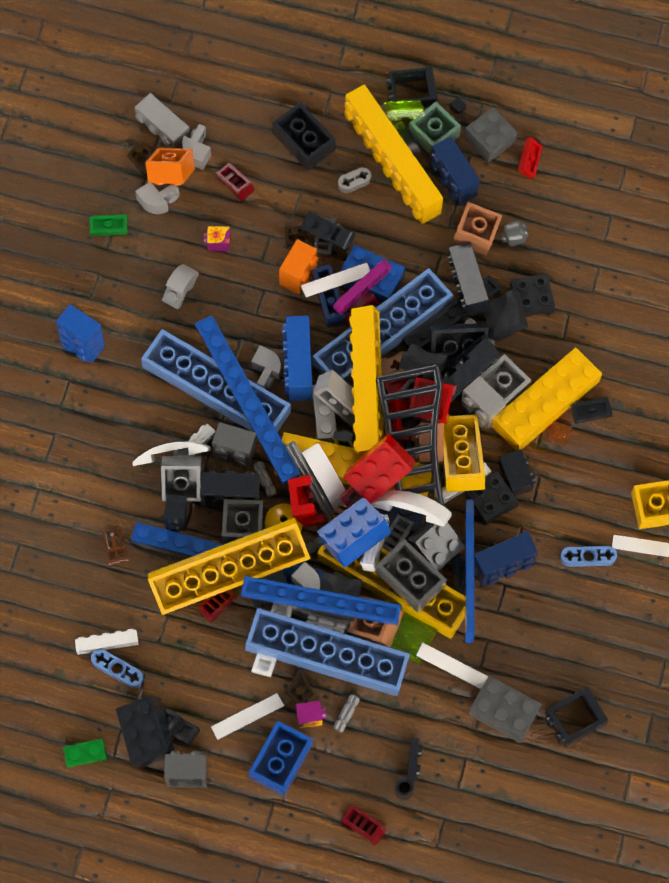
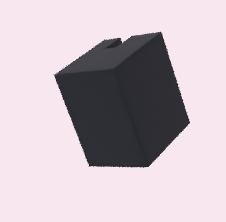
[450,97,467,116]

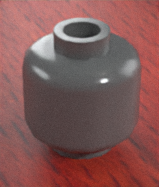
[500,220,529,247]

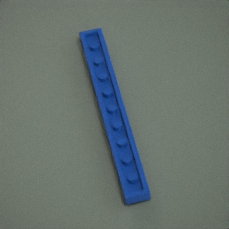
[195,315,300,485]
[131,522,324,585]

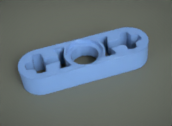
[560,546,617,567]
[91,649,143,688]

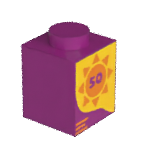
[204,226,230,251]
[296,701,326,728]

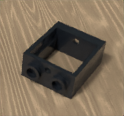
[386,67,438,112]
[544,687,608,748]

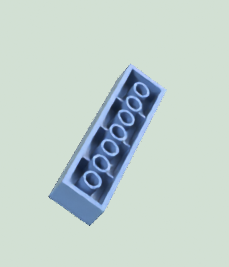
[312,268,453,383]
[141,329,291,432]
[245,608,410,696]

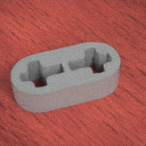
[338,167,371,193]

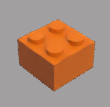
[146,148,195,186]
[279,239,319,294]

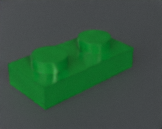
[90,215,128,236]
[63,739,107,768]

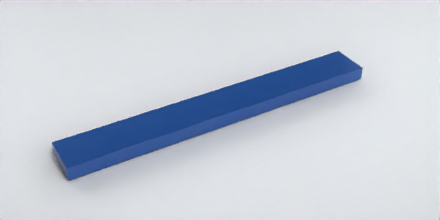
[465,499,475,643]
[241,576,401,626]

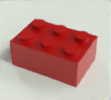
[343,434,416,504]

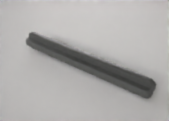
[285,441,335,522]

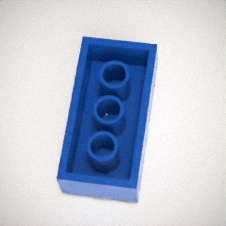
[282,316,312,401]

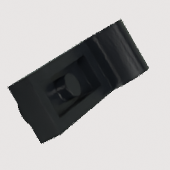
[300,212,356,252]
[395,738,423,800]

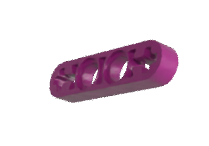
[333,260,392,315]

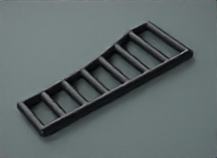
[376,364,444,516]

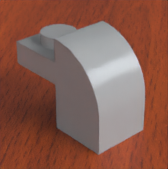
[182,124,211,170]
[135,183,179,214]
[161,264,199,309]
[251,346,281,389]
[291,562,320,610]

